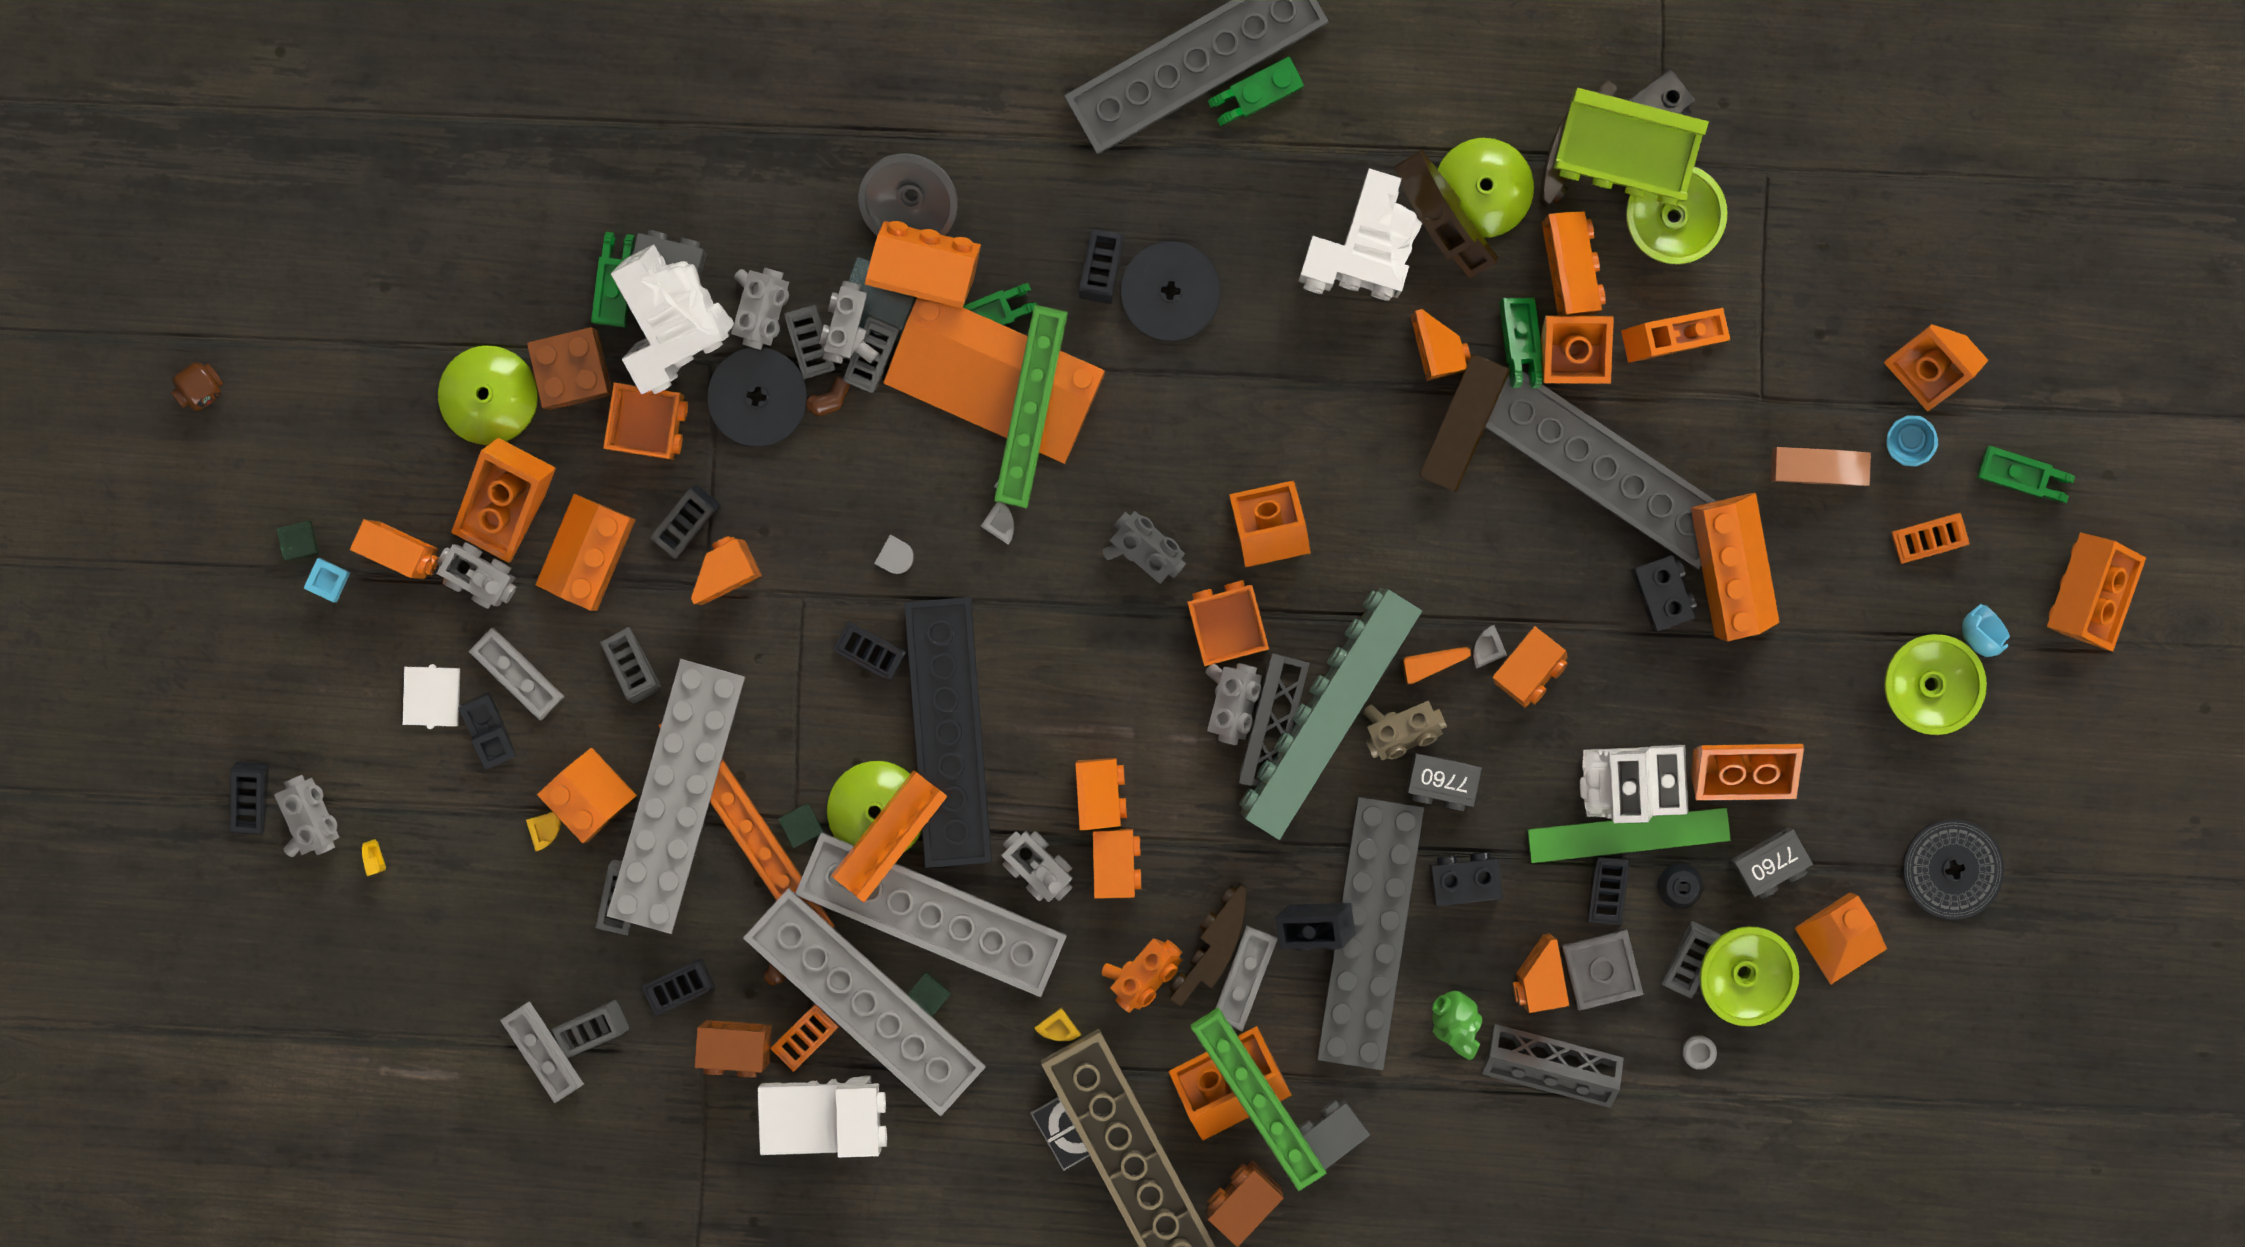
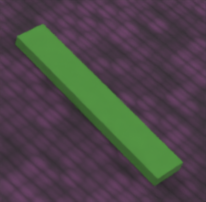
[994,305,1068,508]
[1527,807,1731,863]
[1190,1007,1327,1191]

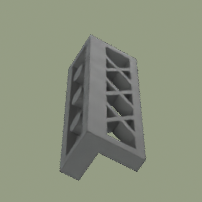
[1238,653,1310,786]
[1482,1024,1624,1108]

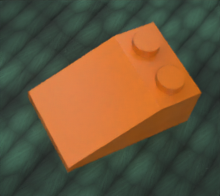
[451,438,556,563]

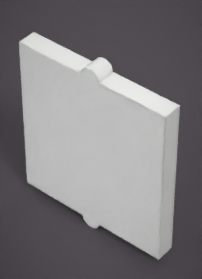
[403,664,460,729]

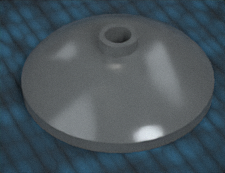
[858,153,958,236]

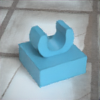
[304,558,351,602]

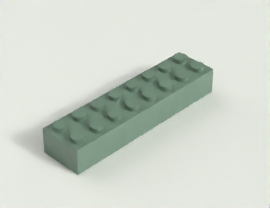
[1239,588,1422,840]

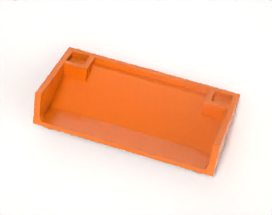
[883,297,1105,464]

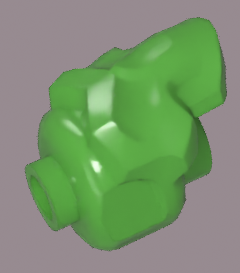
[1432,990,1482,1060]

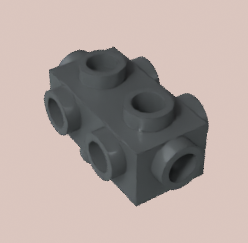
[1103,511,1186,584]

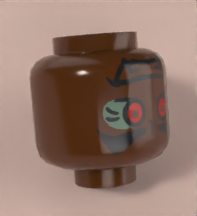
[171,362,224,411]

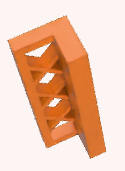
[831,770,947,902]

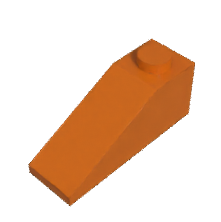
[1621,308,1730,363]

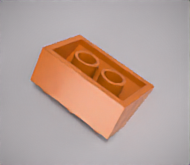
[1541,211,1606,316]
[865,221,981,308]
[535,494,636,611]
[2047,532,2146,652]
[1690,744,1804,800]
[1168,1026,1292,1141]

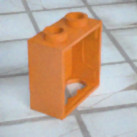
[604,383,688,460]
[350,519,439,579]
[1187,580,1269,666]

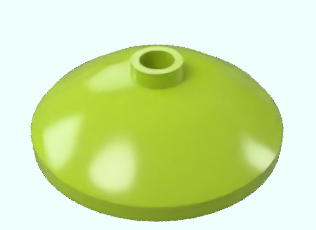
[1438,138,1534,238]
[1626,167,1727,265]
[438,346,538,445]
[1884,634,1987,735]
[827,761,922,852]
[1699,926,1799,1026]

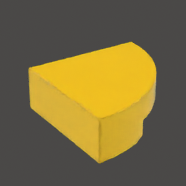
[526,812,561,852]
[362,839,386,876]
[1035,1007,1081,1041]

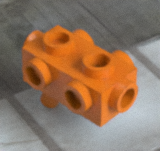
[1102,938,1183,1013]

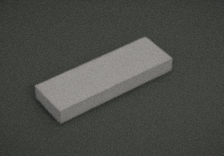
[469,628,565,721]
[1215,925,1278,1031]
[500,1001,584,1103]

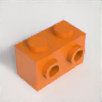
[1492,626,1568,708]
[1093,829,1141,898]

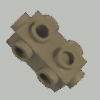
[1363,701,1447,760]

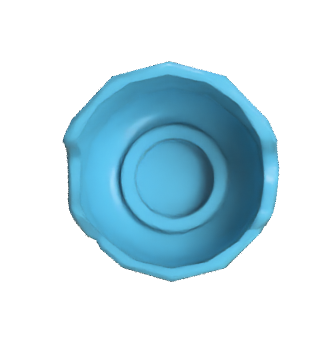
[1886,415,1938,467]
[1962,604,2010,657]

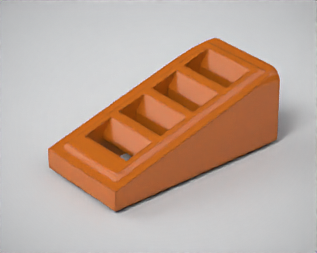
[1891,513,1969,564]
[1402,647,1471,685]
[770,1004,840,1072]

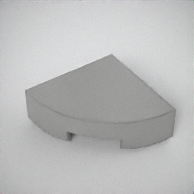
[981,502,1014,545]
[1473,625,1507,668]

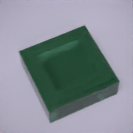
[276,521,319,561]
[779,803,824,848]
[907,972,952,1017]

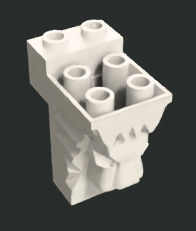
[1298,169,1422,301]
[611,244,734,395]
[1580,745,1689,823]
[758,1075,887,1158]

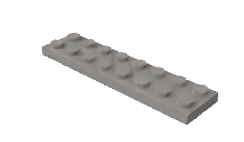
[607,659,745,934]
[795,832,1067,997]
[743,888,986,1116]

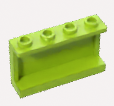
[1553,88,1709,206]

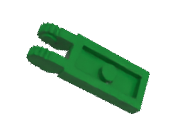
[1208,56,1304,126]
[591,232,635,328]
[963,283,1037,326]
[1499,298,1543,388]
[1976,445,2075,503]

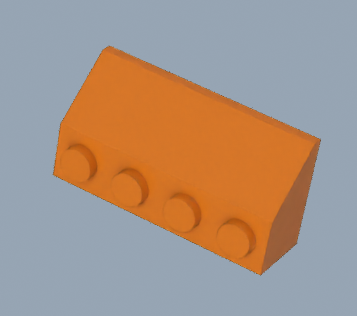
[1691,493,1780,641]

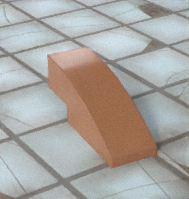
[1771,447,1871,486]

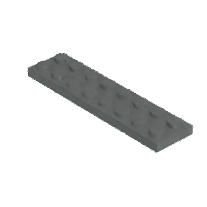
[1064,0,1329,155]
[1485,371,1716,570]
[1317,797,1424,1070]

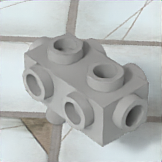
[731,267,789,350]
[819,281,878,364]
[437,542,517,609]
[1206,663,1262,745]
[274,775,340,857]
[1001,831,1073,902]

